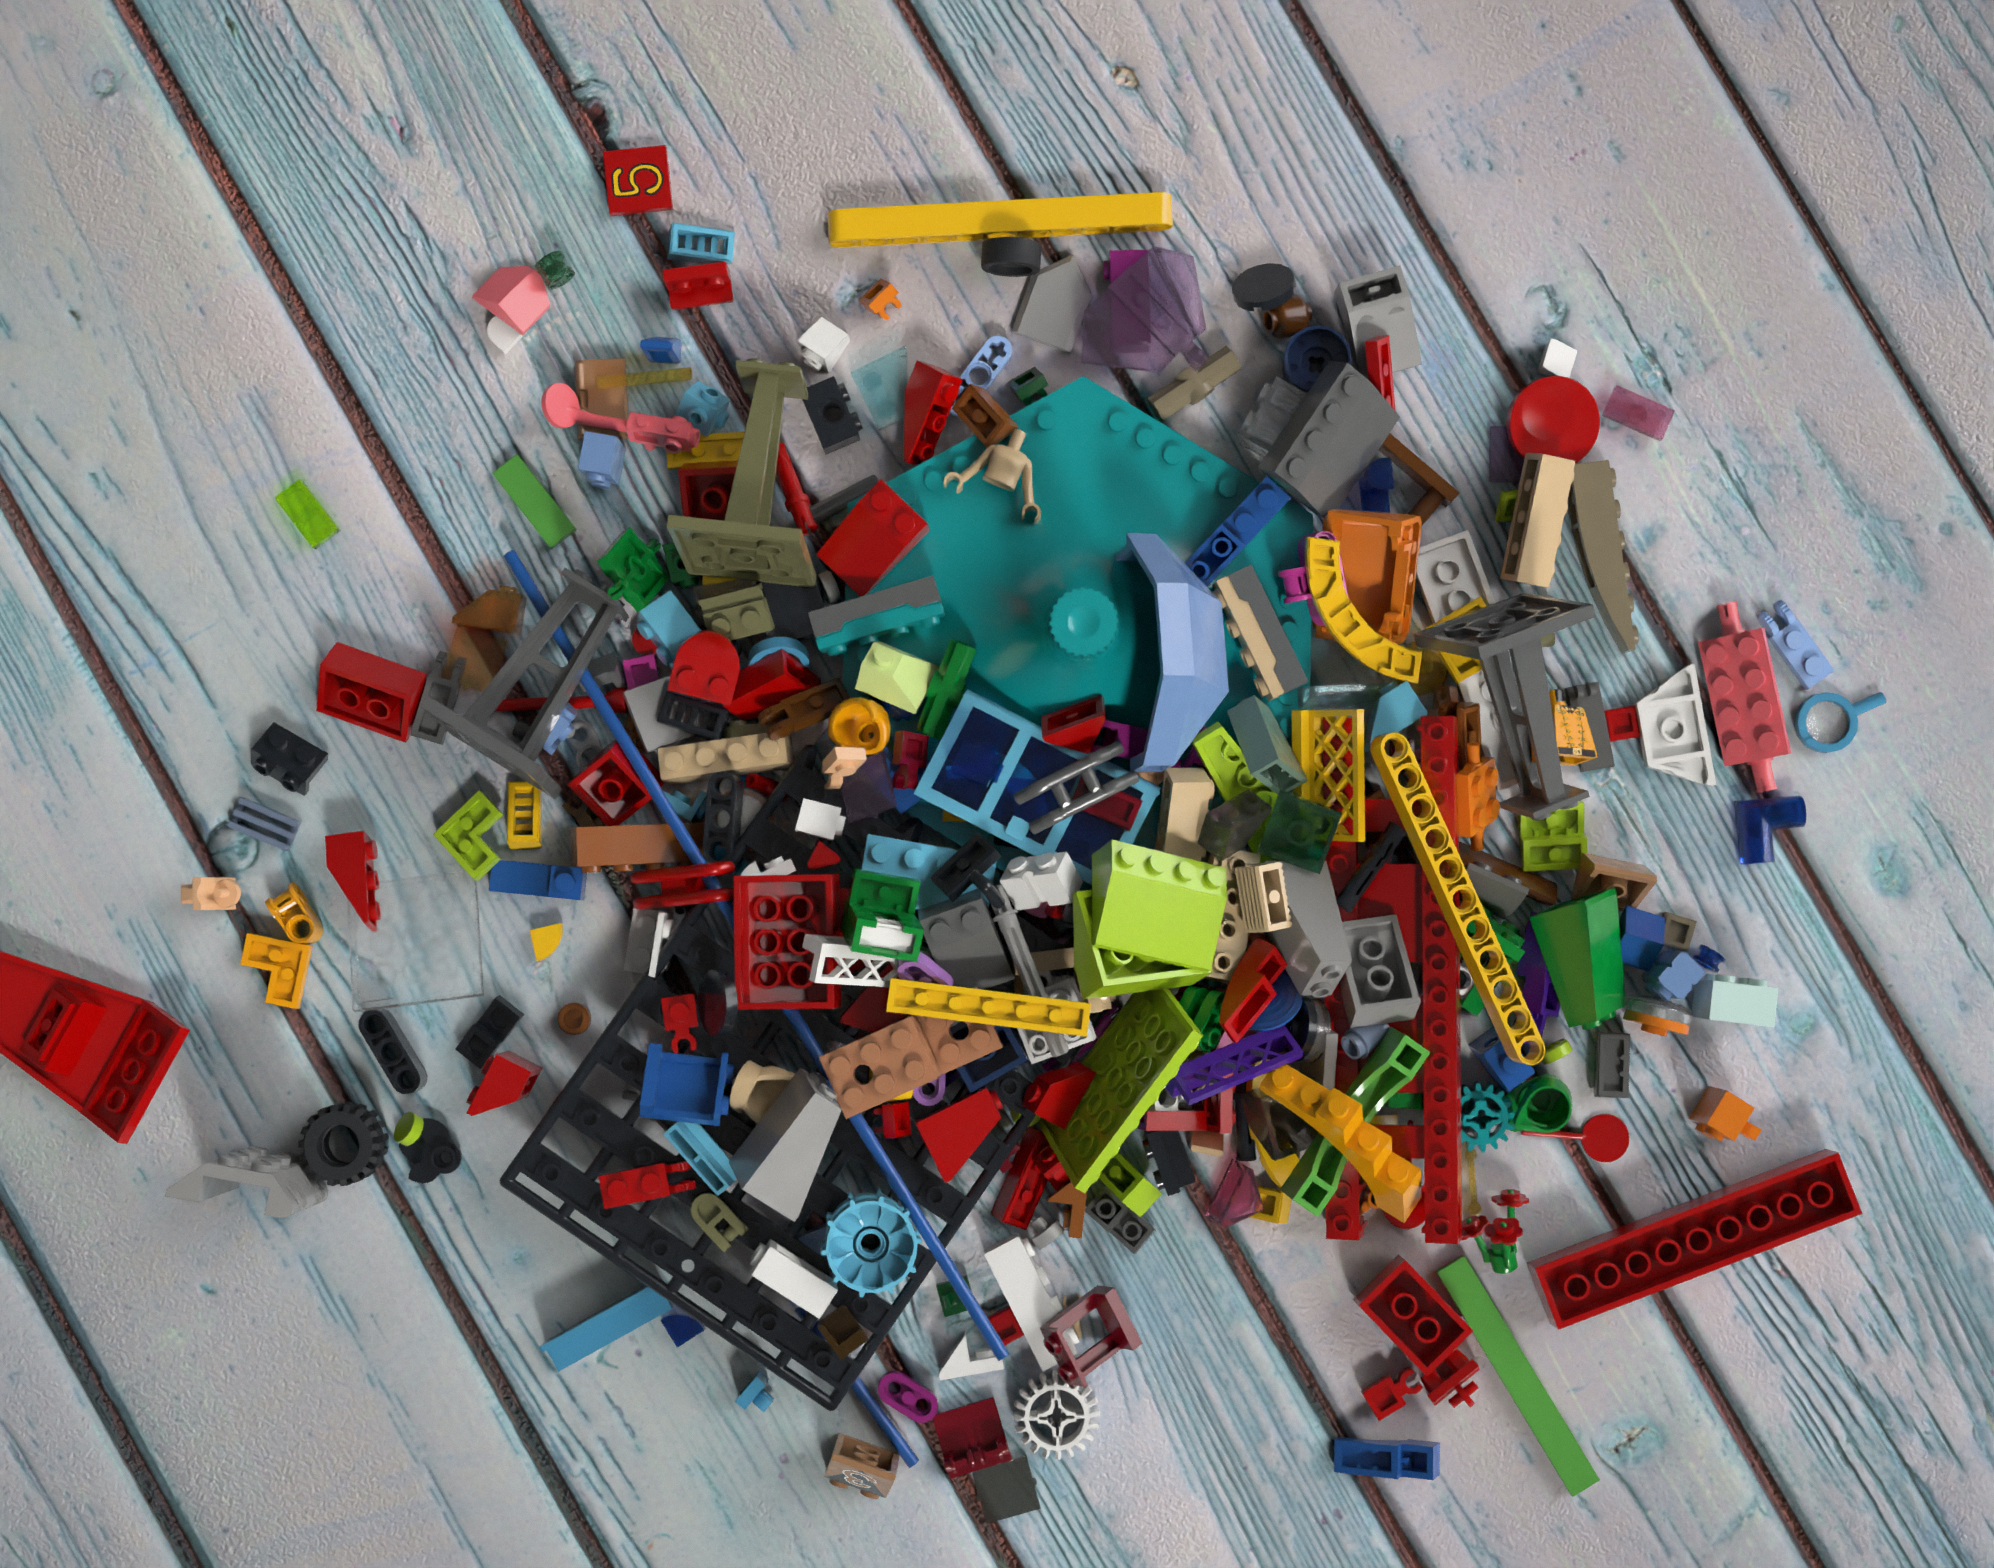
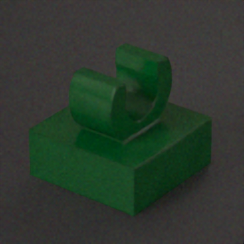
[1007,367,1048,406]
[936,1275,972,1317]

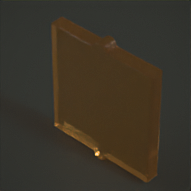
[441,626,508,692]

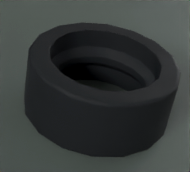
[981,237,1041,277]

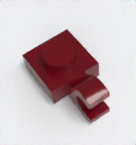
[892,731,929,790]

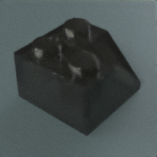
[1241,1076,1319,1161]

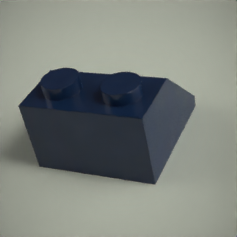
[950,1021,1030,1093]

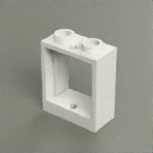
[750,1239,838,1319]

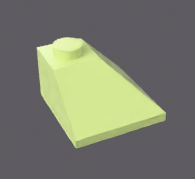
[855,641,940,714]

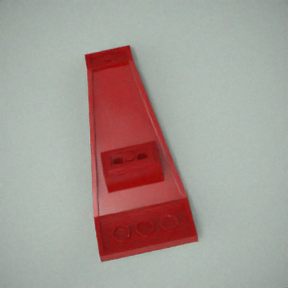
[0,951,190,1145]

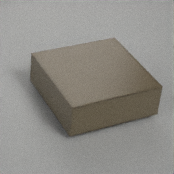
[1662,912,1697,952]

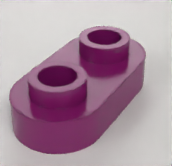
[878,1371,938,1423]

